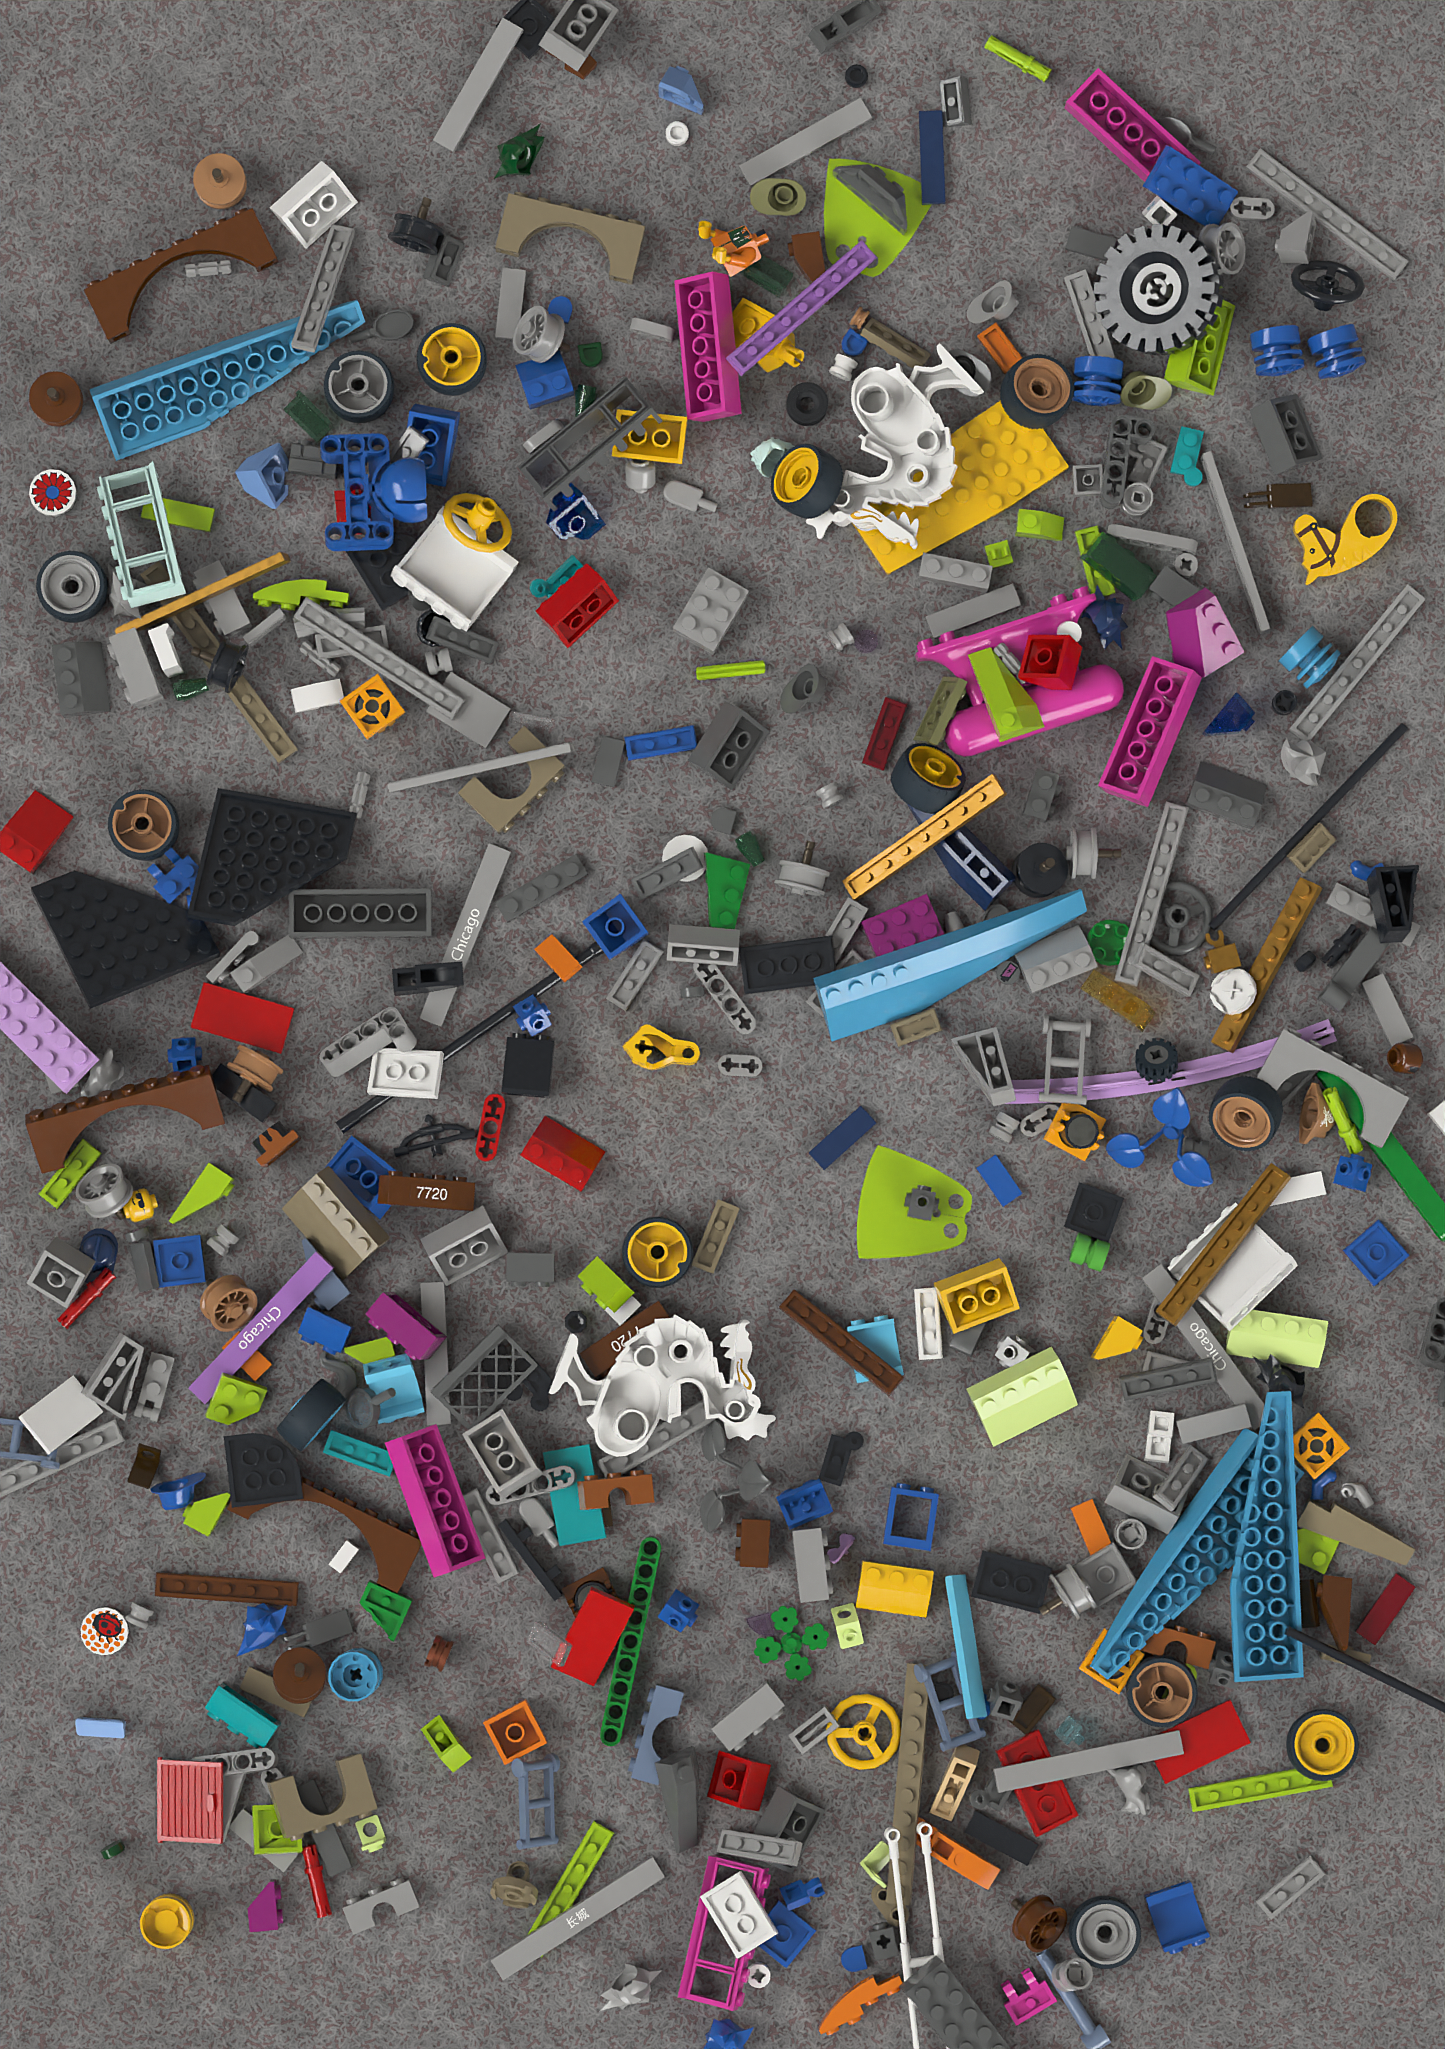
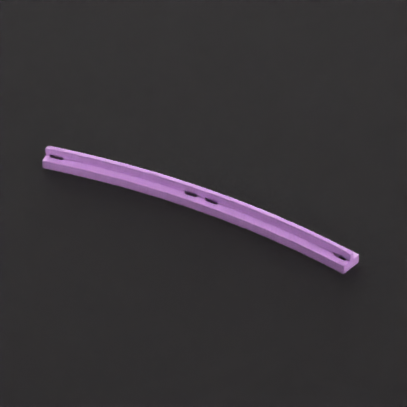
[1005,1019,1337,1104]

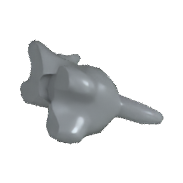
[80,1048,124,1097]
[1107,1763,1150,1815]

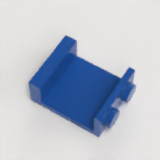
[1144,1880,1210,1954]

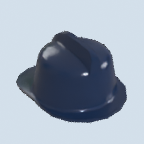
[79,1228,118,1283]

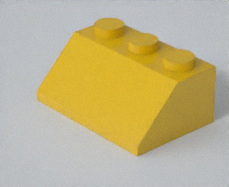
[612,409,688,464]
[934,1258,1020,1334]
[856,1560,934,1618]

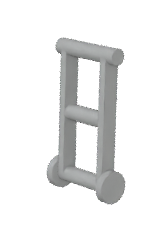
[1039,1015,1091,1105]

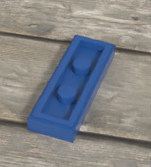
[624,725,697,761]

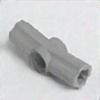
[293,608,366,638]

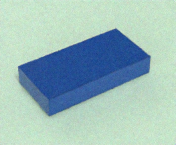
[976,1155,1023,1207]

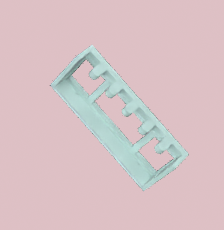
[97,461,186,608]

